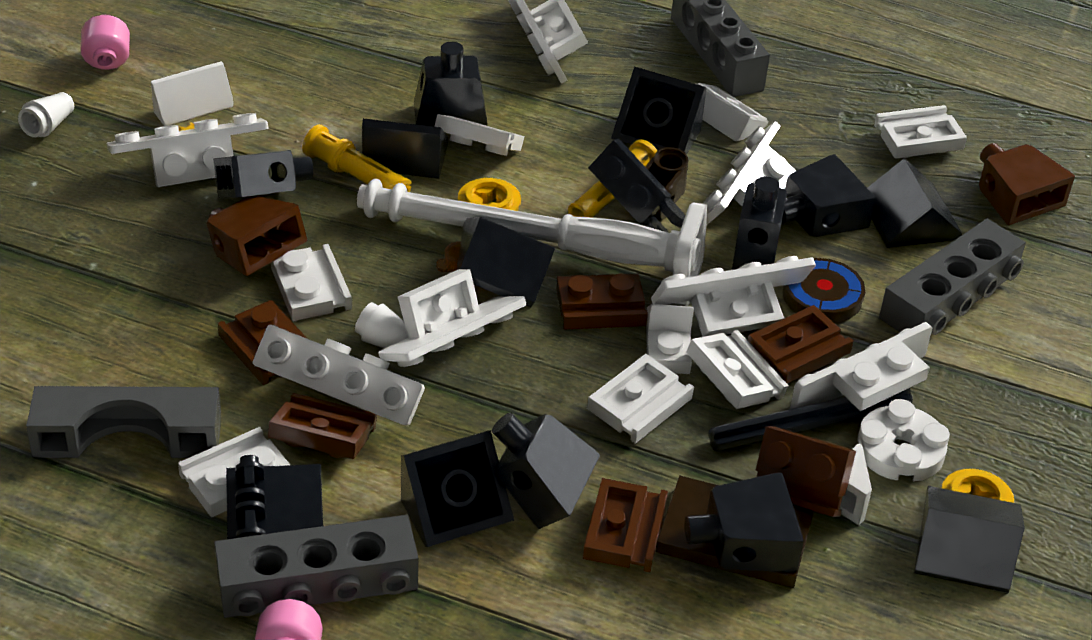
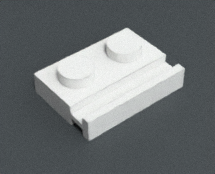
[874,105,967,158]
[434,114,525,156]
[271,244,352,321]
[686,330,789,409]
[587,354,694,444]
[178,427,290,518]

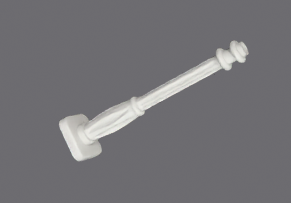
[357,179,707,306]

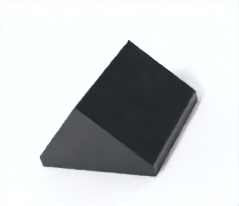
[611,66,707,155]
[362,118,448,179]
[867,158,962,248]
[457,217,555,308]
[401,430,514,547]
[914,486,1025,593]

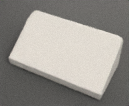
[151,61,233,126]
[695,83,769,141]

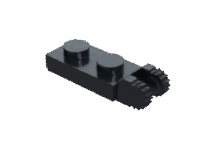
[588,139,685,233]

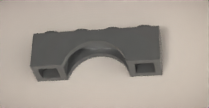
[26,386,222,458]

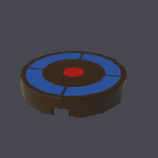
[782,258,866,323]

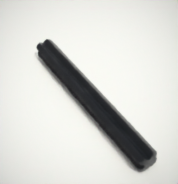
[708,388,913,451]

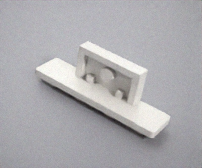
[508,0,588,84]
[107,113,269,187]
[703,121,796,226]
[651,256,816,337]
[378,269,526,367]
[790,322,933,411]
[253,325,425,426]

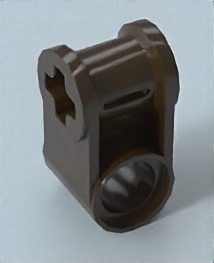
[645,147,689,219]

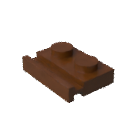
[556,273,648,330]
[218,300,308,385]
[748,305,854,383]
[268,393,377,459]
[755,426,856,517]
[583,478,668,573]

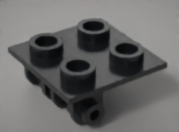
[226,455,323,540]

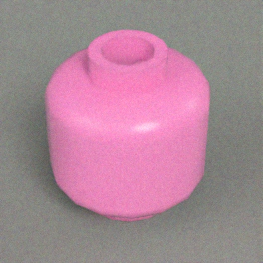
[81,15,130,70]
[255,599,323,640]

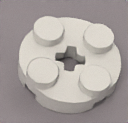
[858,399,950,481]

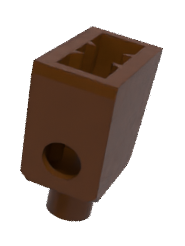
[979,143,1075,226]
[206,195,308,276]

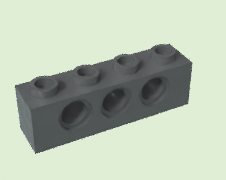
[671,0,770,97]
[879,218,1026,335]
[215,514,419,618]

